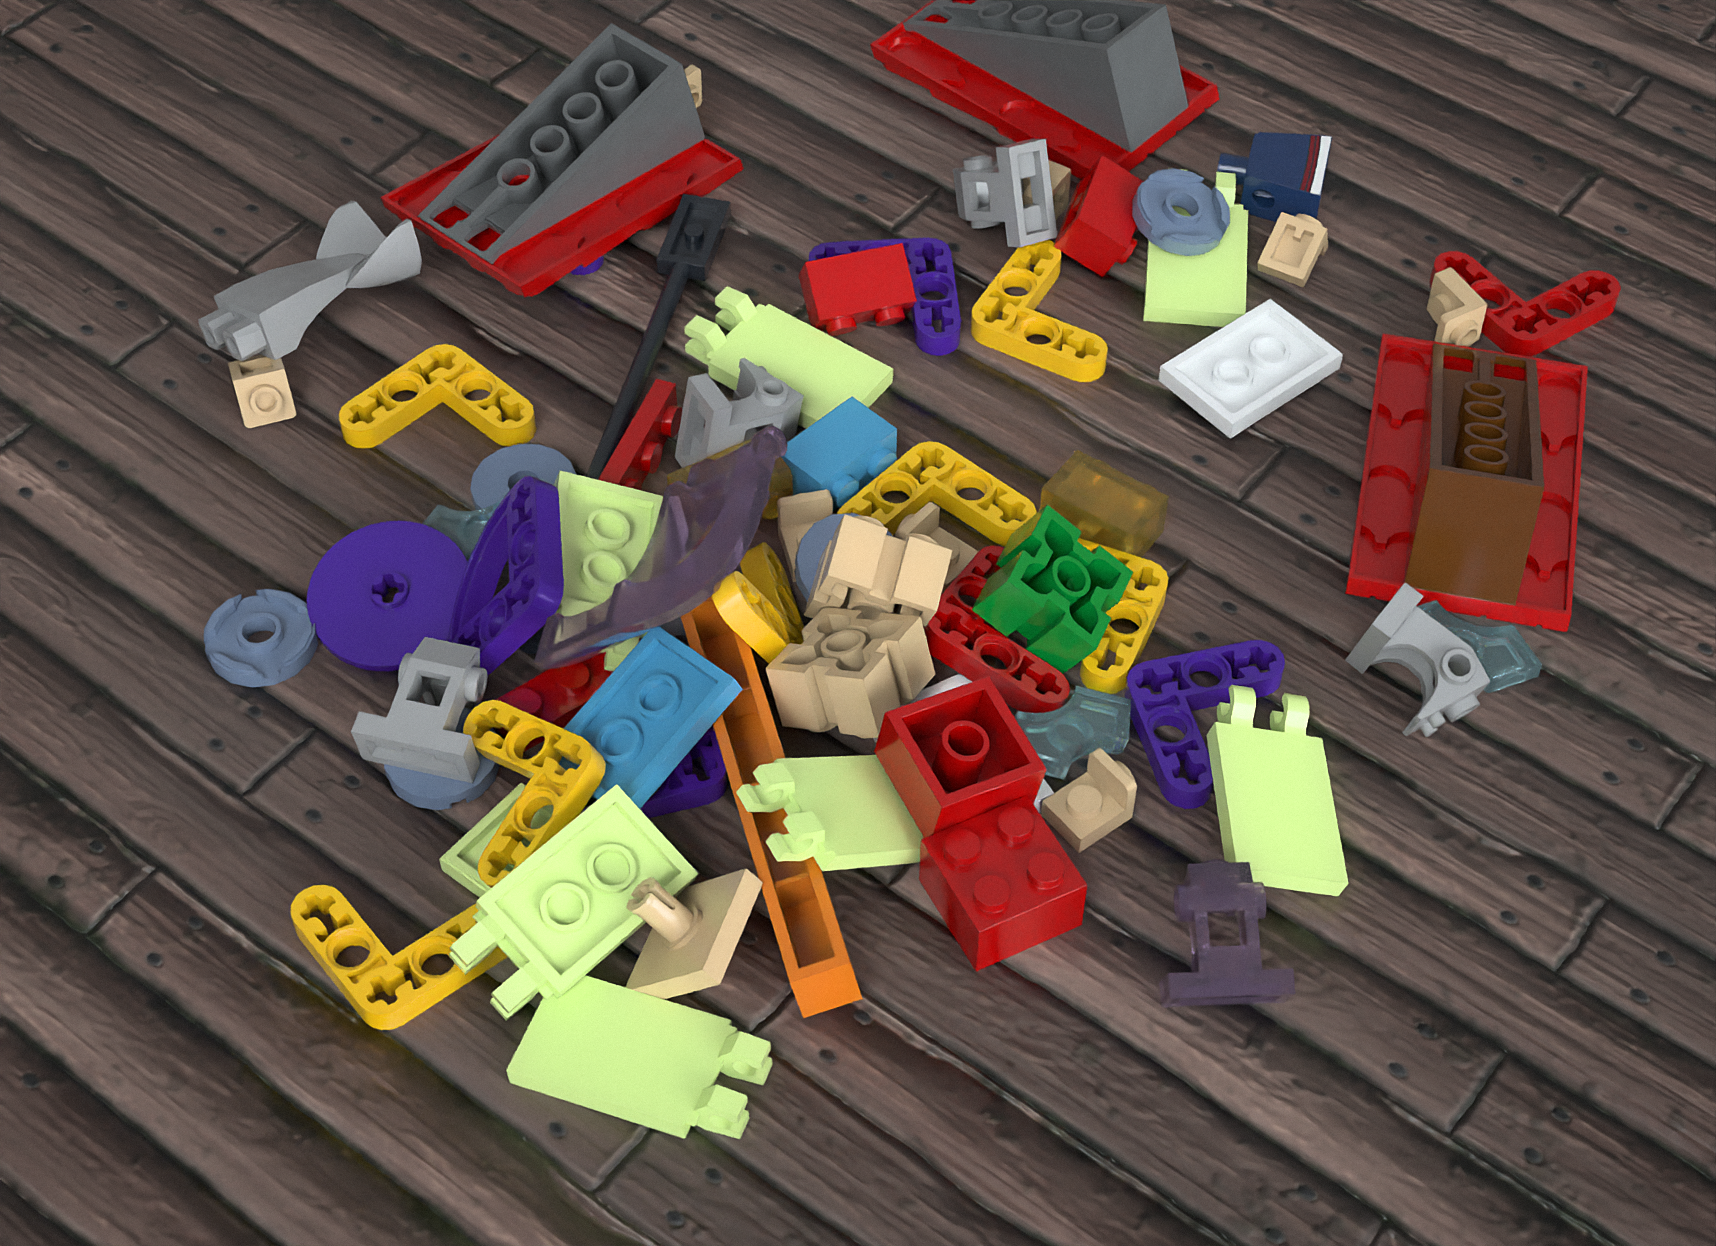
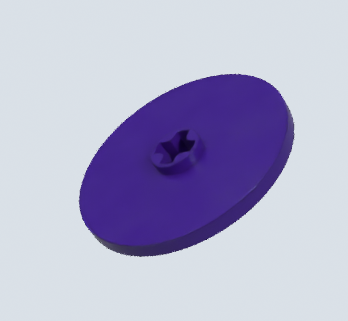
[307,521,468,671]

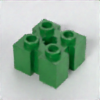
[972,505,1133,674]

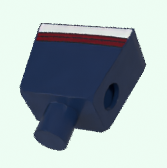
[1217,132,1333,222]

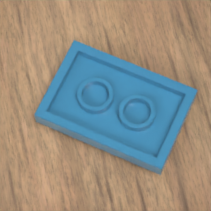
[559,624,742,809]

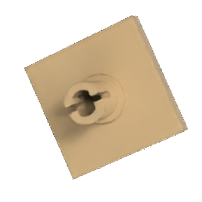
[625,868,763,999]

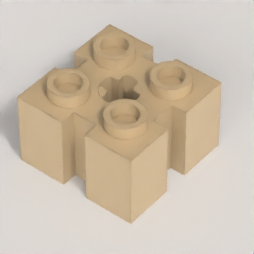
[804,514,953,627]
[765,607,935,738]

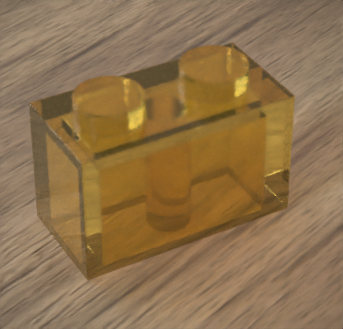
[1040,450,1169,558]

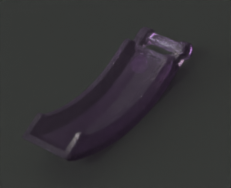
[534,426,788,669]

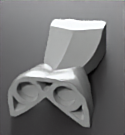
[198,201,422,361]

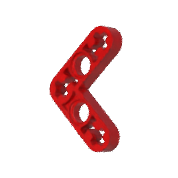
[1429,251,1621,357]
[923,545,1070,721]

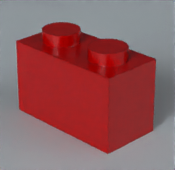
[1053,155,1144,277]
[798,243,917,336]

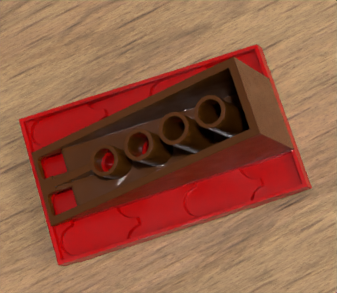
[1345,333,1588,632]

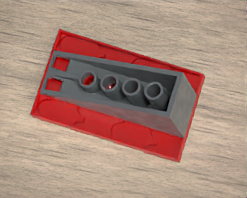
[870,0,1220,179]
[380,23,744,298]

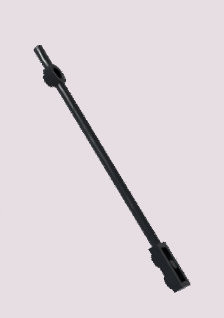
[519,194,731,654]

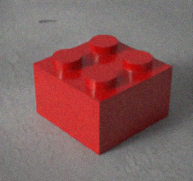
[874,676,1047,838]
[919,795,1087,971]

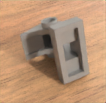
[953,139,1057,247]
[675,358,804,491]
[1345,582,1491,737]
[351,637,487,783]

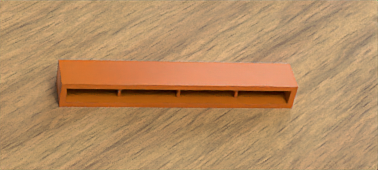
[677,592,863,1018]

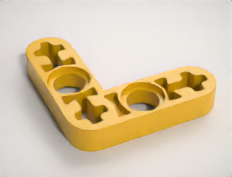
[971,240,1108,382]
[339,344,536,449]
[837,441,1037,547]
[1077,538,1168,695]
[710,542,804,664]
[463,700,606,888]
[290,885,507,1030]

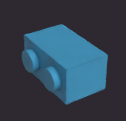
[776,396,897,511]

